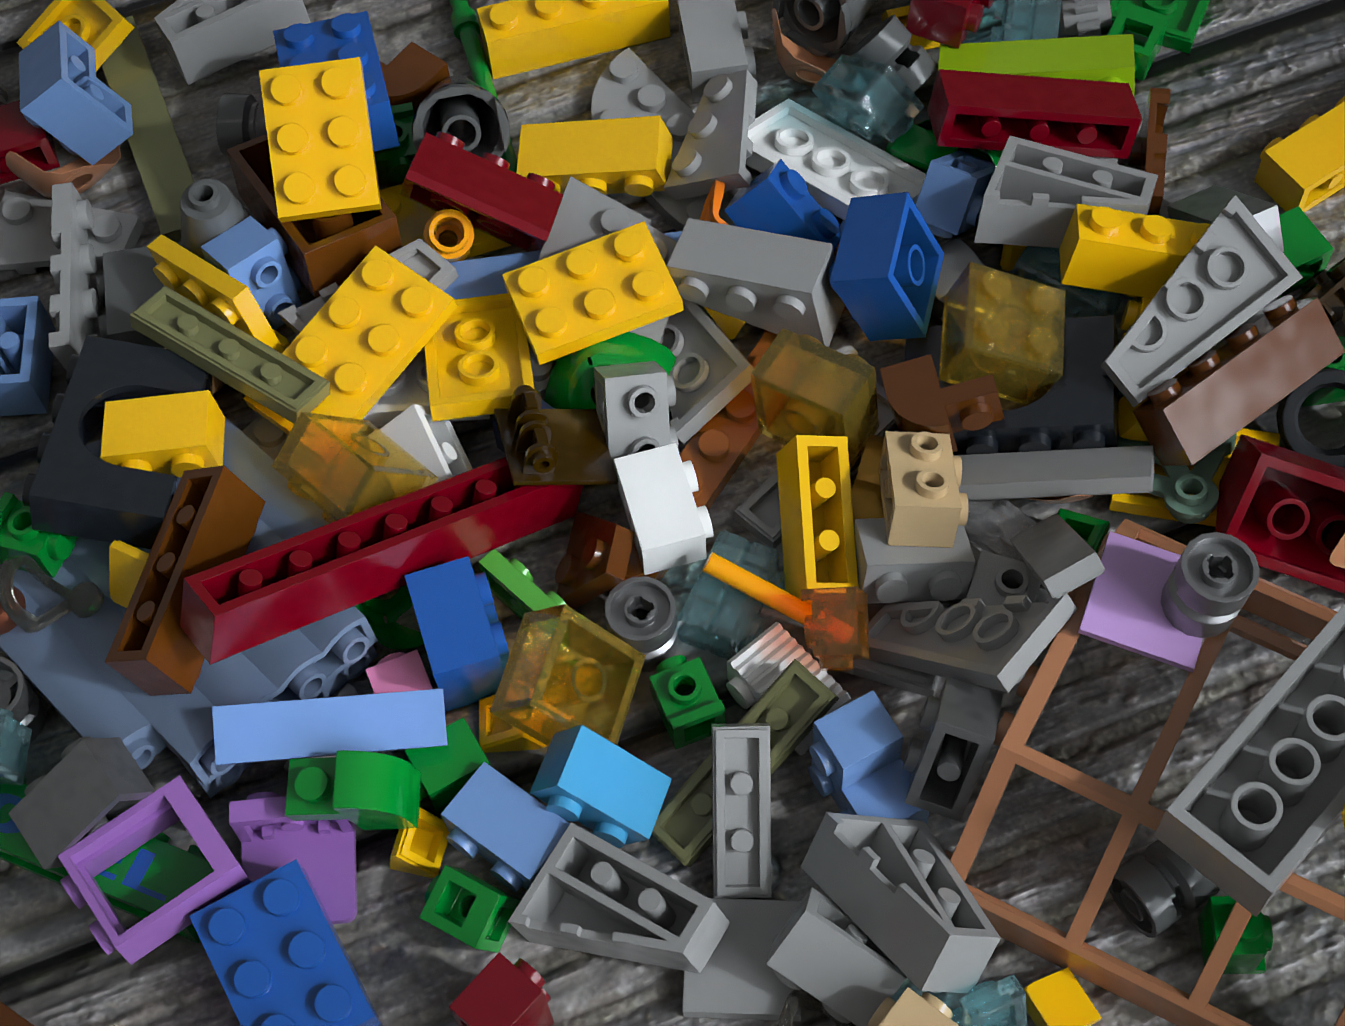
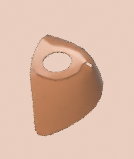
[771,8,873,89]
[5,145,121,199]

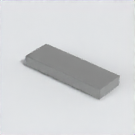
[711,723,771,898]

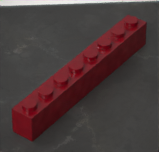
[180,457,583,665]

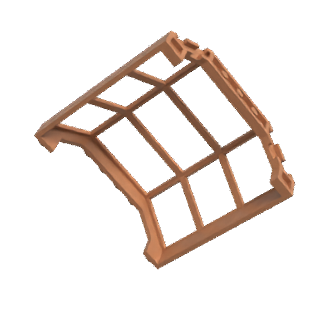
[945,519,1345,1026]

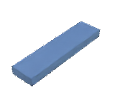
[211,689,447,766]

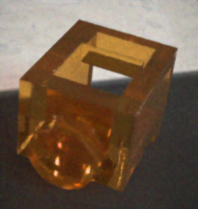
[801,586,869,671]

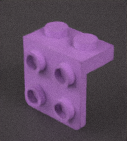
[229,792,357,924]

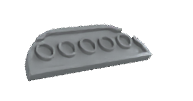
[591,47,757,231]

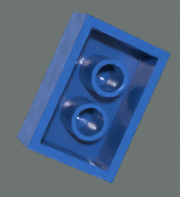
[273,11,400,152]
[189,859,382,1026]

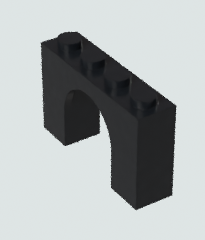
[904,315,1119,455]
[22,335,212,549]

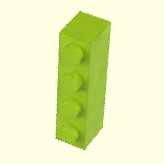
[938,34,1135,98]

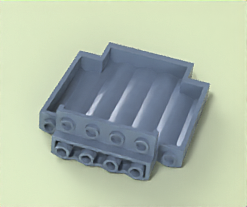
[0,417,378,799]

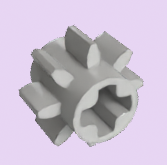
[1062,0,1113,37]

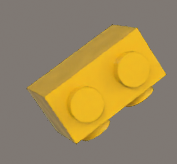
[100,390,225,478]

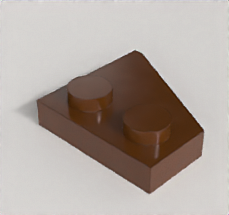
[1127,88,1171,215]
[555,512,635,611]

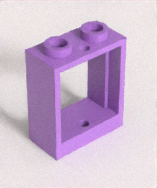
[58,775,252,965]

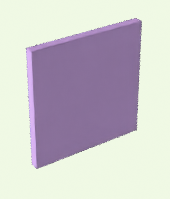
[1078,531,1203,672]

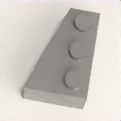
[154,0,311,85]
[974,136,1158,248]
[667,218,845,353]
[801,812,1001,994]
[508,822,730,974]

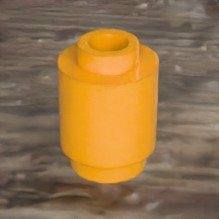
[423,209,474,263]

